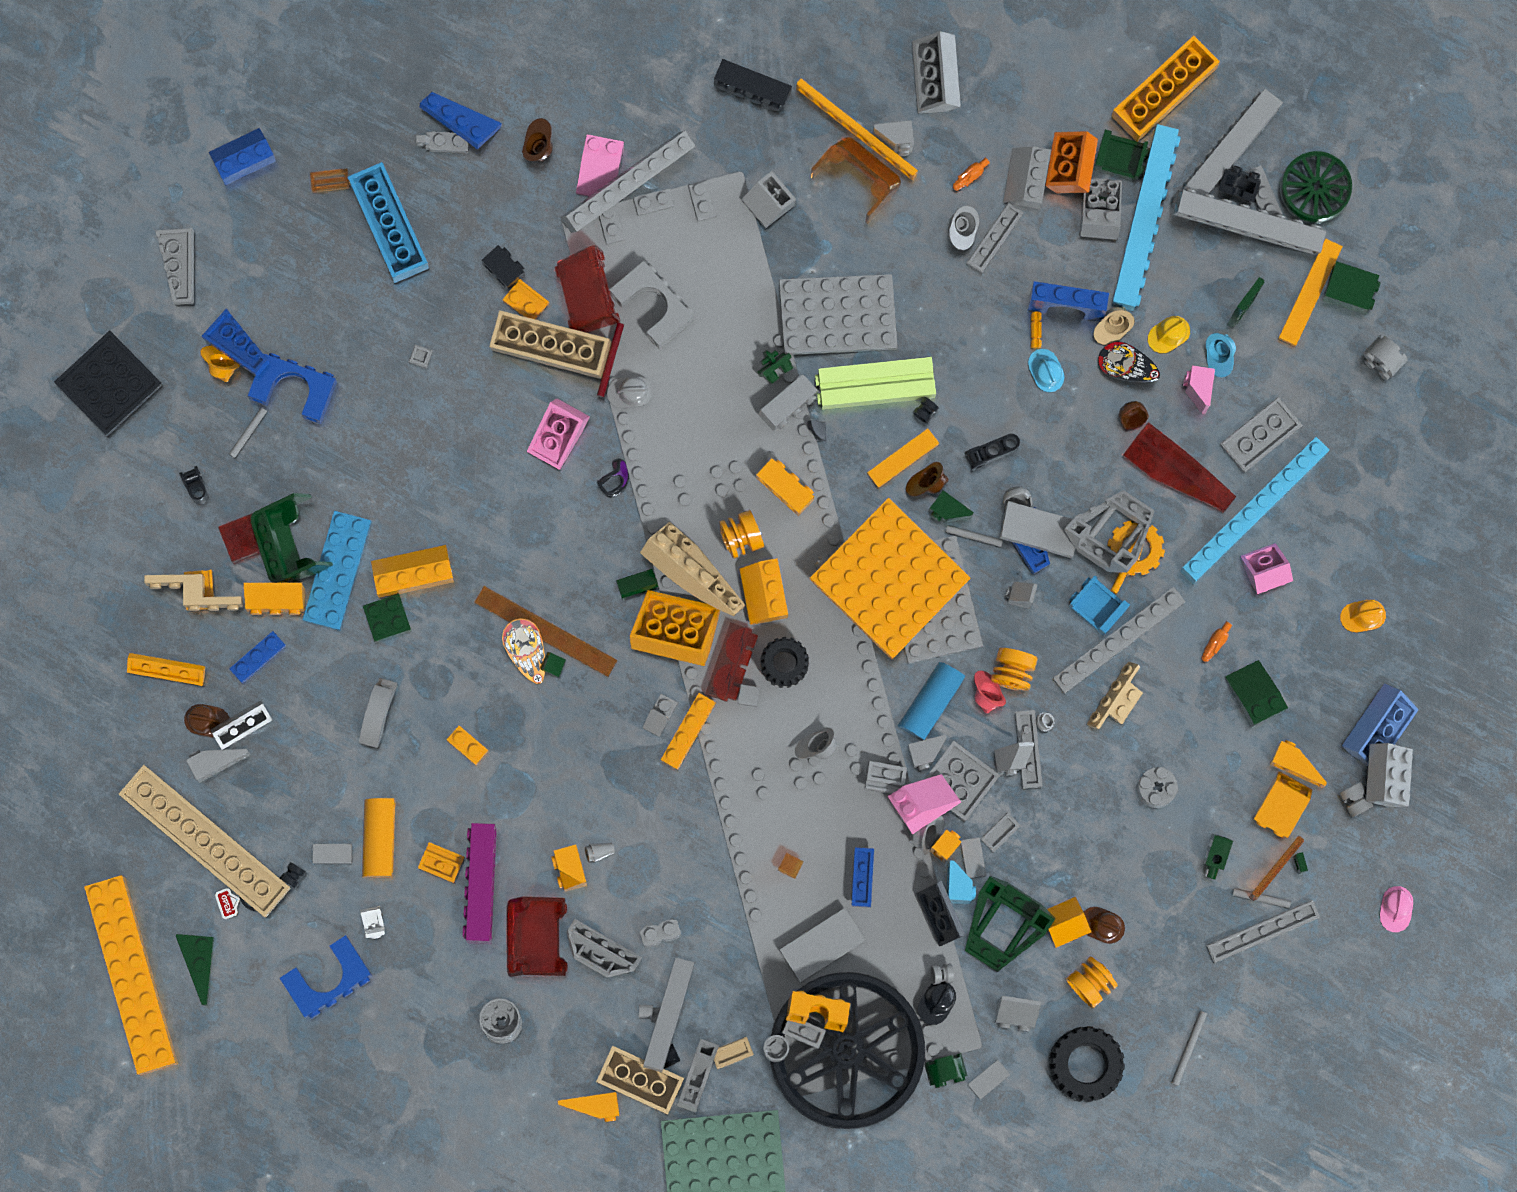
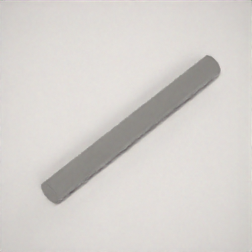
[1171,1011,1207,1086]

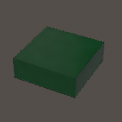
[541,652,566,677]
[1293,852,1308,874]

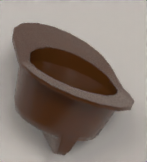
[522,118,553,162]
[906,462,949,496]
[184,704,230,737]
[1084,907,1125,944]

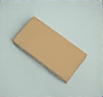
[714,1037,754,1070]

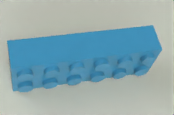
[348,162,429,283]

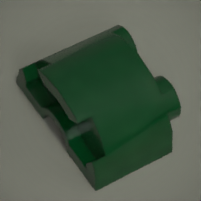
[924,1053,968,1088]

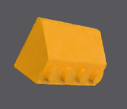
[371,545,454,598]

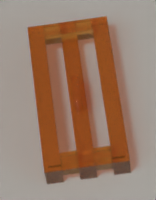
[310,168,350,193]

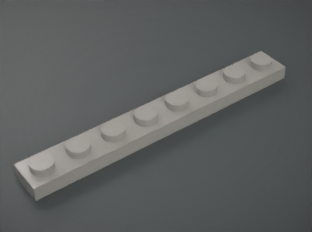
[1053,587,1185,694]

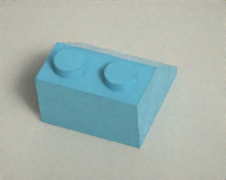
[947,860,976,904]

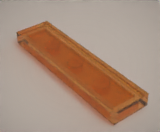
[1249,836,1304,901]

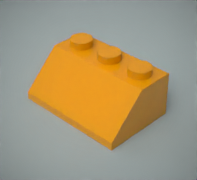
[739,558,788,625]
[244,583,306,615]

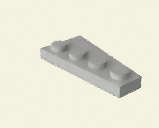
[155,228,194,305]

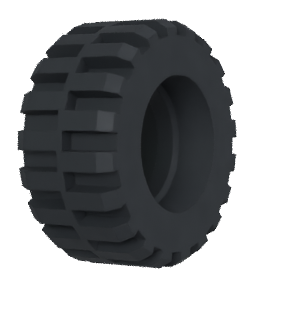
[1048,1026,1125,1102]

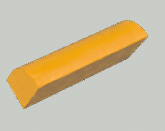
[362,798,395,878]

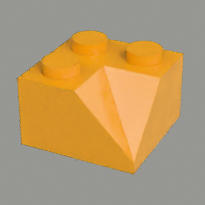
[551,845,587,892]

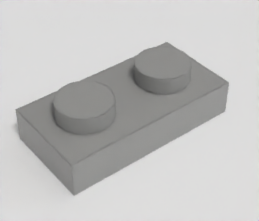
[782,1021,826,1049]

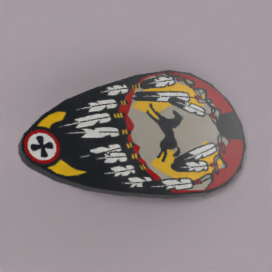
[1098,341,1160,382]

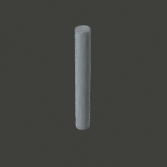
[229,407,267,458]
[946,525,1003,547]
[1232,888,1291,908]

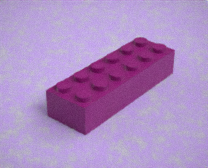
[463,823,497,944]

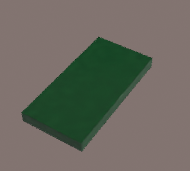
[1227,277,1265,328]

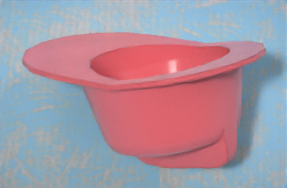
[974,671,1006,713]

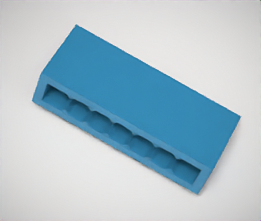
[898,662,966,741]

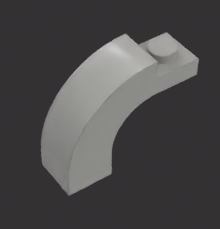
[359,678,398,748]
[677,1039,719,1113]

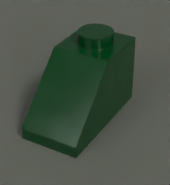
[929,490,974,523]

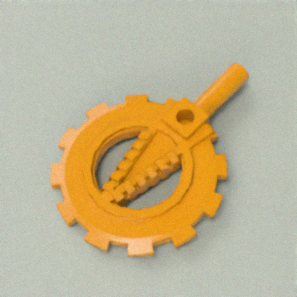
[1107,520,1165,594]

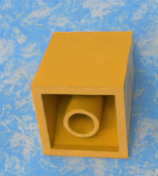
[1254,771,1313,838]

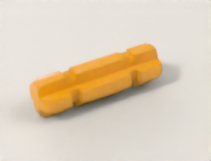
[1031,312,1042,349]

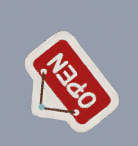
[215,888,240,919]

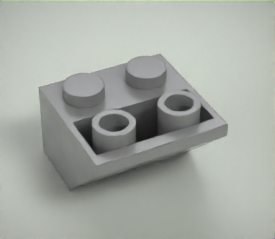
[742,171,796,228]

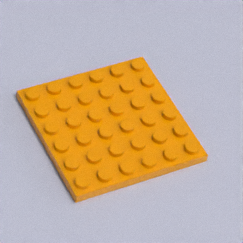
[809,498,970,660]

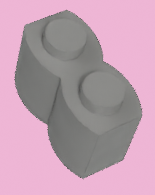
[640,919,681,947]

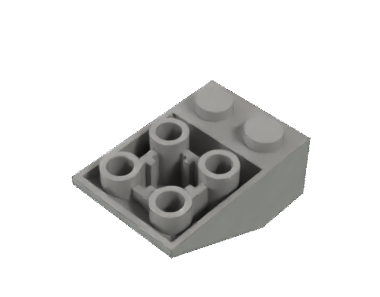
[1080,178,1122,240]

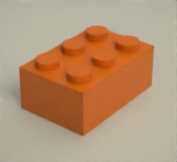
[1045,131,1098,193]

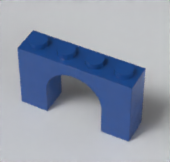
[1027,281,1109,322]
[248,353,337,424]
[280,935,372,1019]

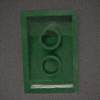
[1225,660,1288,728]

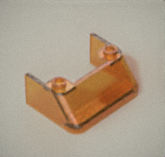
[810,137,901,224]

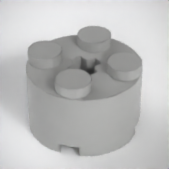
[1363,335,1408,380]
[1137,767,1178,808]

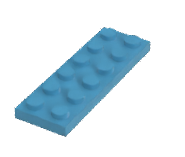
[303,511,372,631]

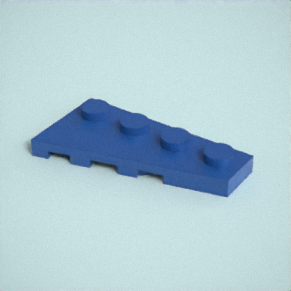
[419,92,502,149]
[202,309,270,377]

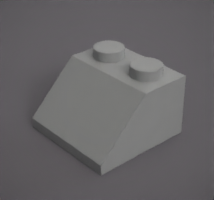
[872,120,914,156]

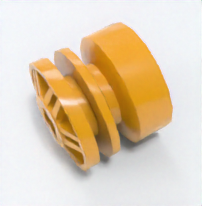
[719,510,764,559]
[990,648,1038,691]
[1066,956,1118,1008]

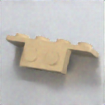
[1087,662,1143,729]

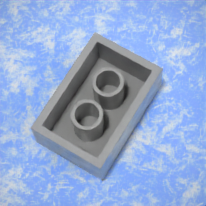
[1366,743,1413,807]

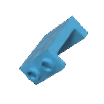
[1069,576,1130,636]

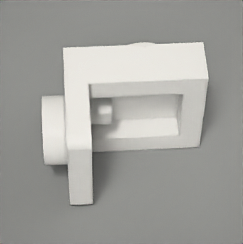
[361,906,385,939]

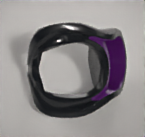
[597,458,629,497]

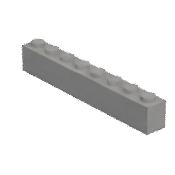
[1171,89,1283,220]
[560,131,695,233]
[1173,189,1326,255]

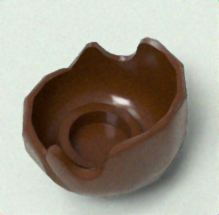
[1118,401,1149,429]

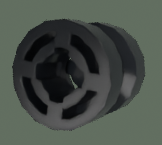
[913,397,939,424]
[280,862,306,888]

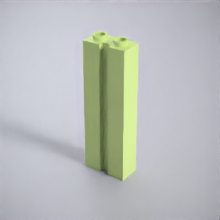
[815,357,936,410]

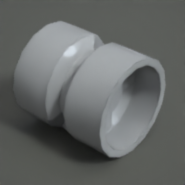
[1339,782,1374,817]
[763,1035,789,1062]

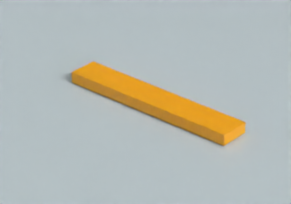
[1278,238,1343,347]

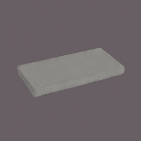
[1220,397,1303,473]
[1000,501,1075,558]
[779,908,866,983]

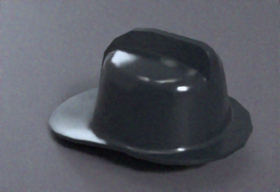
[918,982,956,1025]

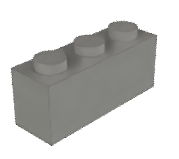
[759,374,818,431]
[210,701,272,750]

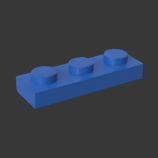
[229,631,286,684]
[851,847,874,908]

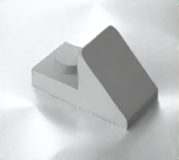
[643,694,678,737]

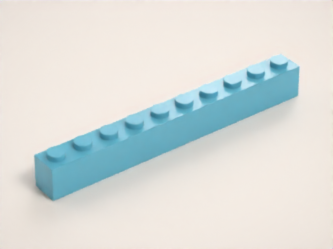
[1111,124,1181,311]
[1180,437,1329,585]

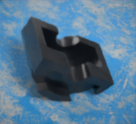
[1219,165,1261,202]

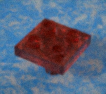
[218,513,260,563]

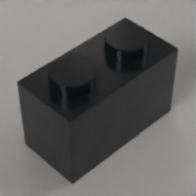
[482,245,525,291]

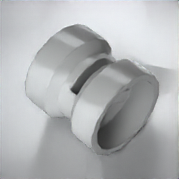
[930,963,954,985]

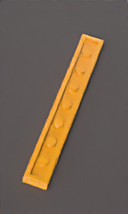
[796,78,918,180]

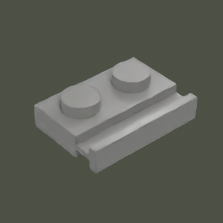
[864,761,907,794]

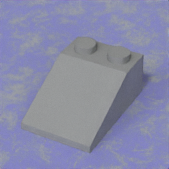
[995,996,1041,1032]

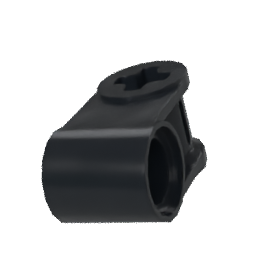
[179,465,209,505]

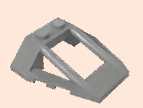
[1064,490,1155,572]

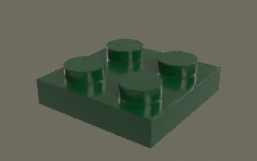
[363,594,411,643]

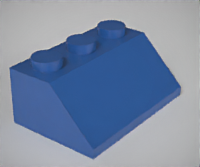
[209,128,276,185]

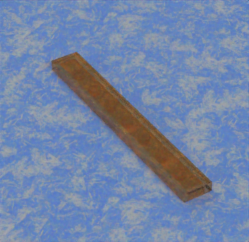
[474,586,618,677]

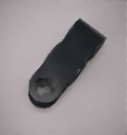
[964,433,1020,470]

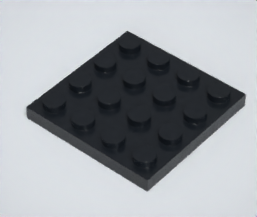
[54,330,163,436]

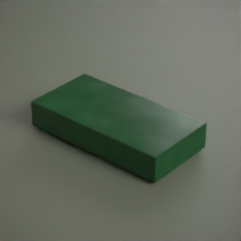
[616,569,659,599]

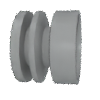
[479,998,522,1044]

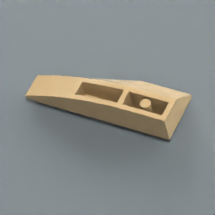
[640,522,745,616]

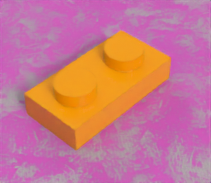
[447,726,488,765]

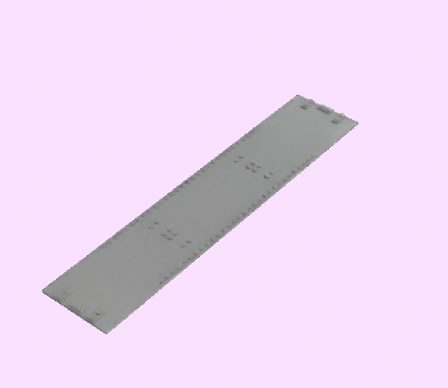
[561,172,982,1096]

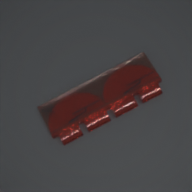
[705,622,758,702]

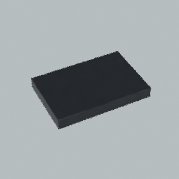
[916,881,965,947]

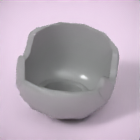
[1003,486,1033,507]

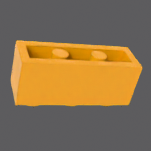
[756,458,814,516]

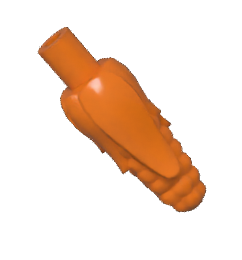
[953,158,990,191]
[1202,621,1232,662]

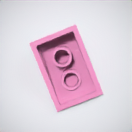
[576,134,624,197]
[527,399,590,470]
[888,774,961,834]

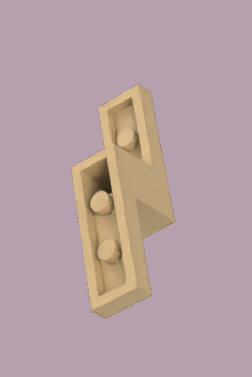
[144,574,243,611]

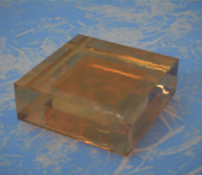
[778,853,804,879]

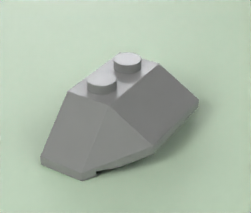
[566,919,642,978]

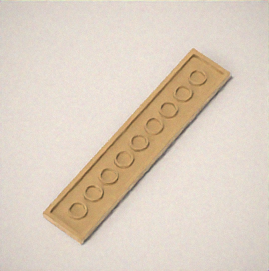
[119,765,291,918]

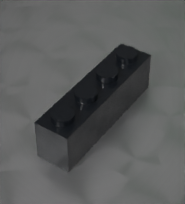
[714,59,792,111]

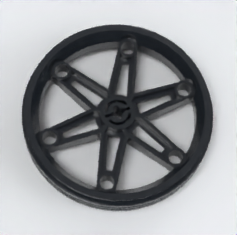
[770,972,925,1129]

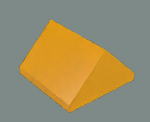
[1047,897,1091,948]

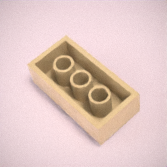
[596,1046,684,1115]

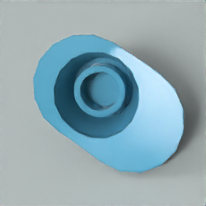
[1206,333,1236,377]
[1028,349,1065,392]

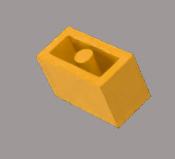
[930,830,961,864]

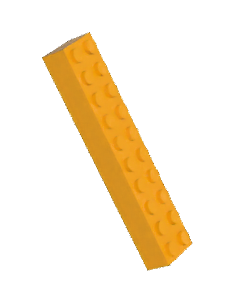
[84,875,178,1076]

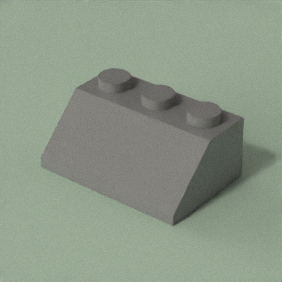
[1003,146,1051,210]

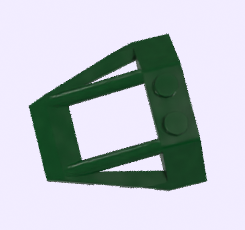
[965,876,1056,972]

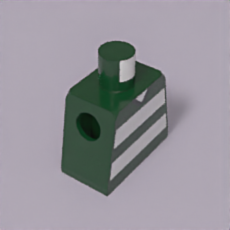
[1203,833,1233,880]

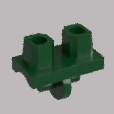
[757,350,793,384]

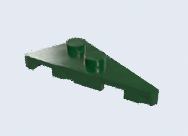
[176,934,214,1006]

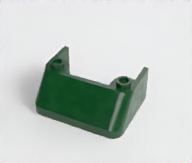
[251,493,333,583]

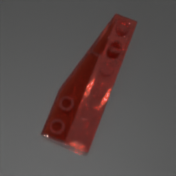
[1123,422,1236,512]

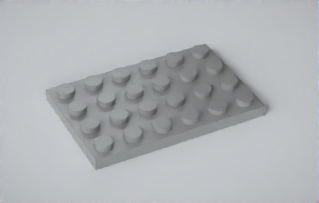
[779,274,898,355]
[904,535,983,664]

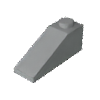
[186,749,251,783]

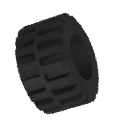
[760,637,809,688]

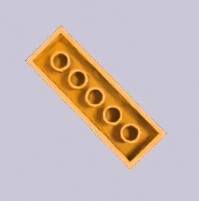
[1111,35,1220,142]

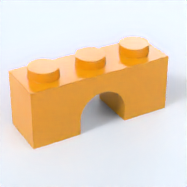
[786,991,850,1032]

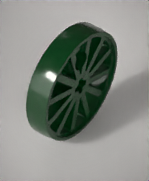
[1280,151,1352,223]

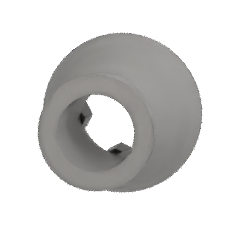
[585,842,615,862]

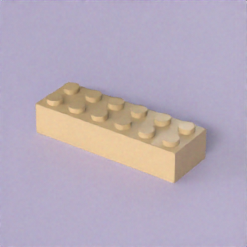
[489,310,611,379]

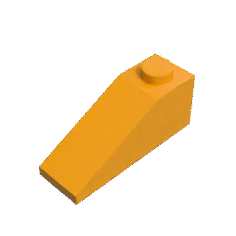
[1270,740,1327,788]
[558,1092,620,1122]

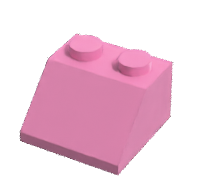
[1183,365,1215,414]
[1240,543,1293,594]

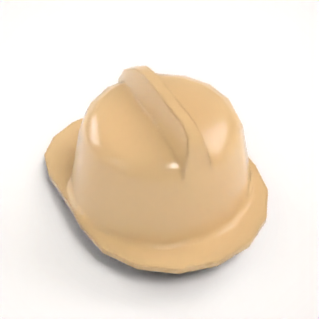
[1093,306,1135,345]

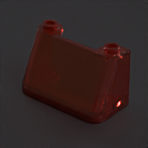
[555,245,621,333]
[507,896,568,977]

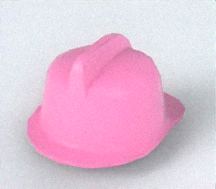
[1380,886,1413,932]

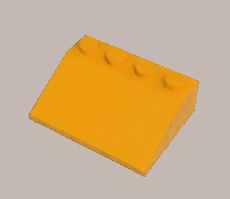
[630,590,720,666]

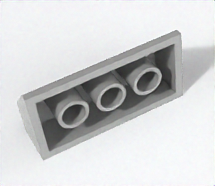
[912,31,961,113]

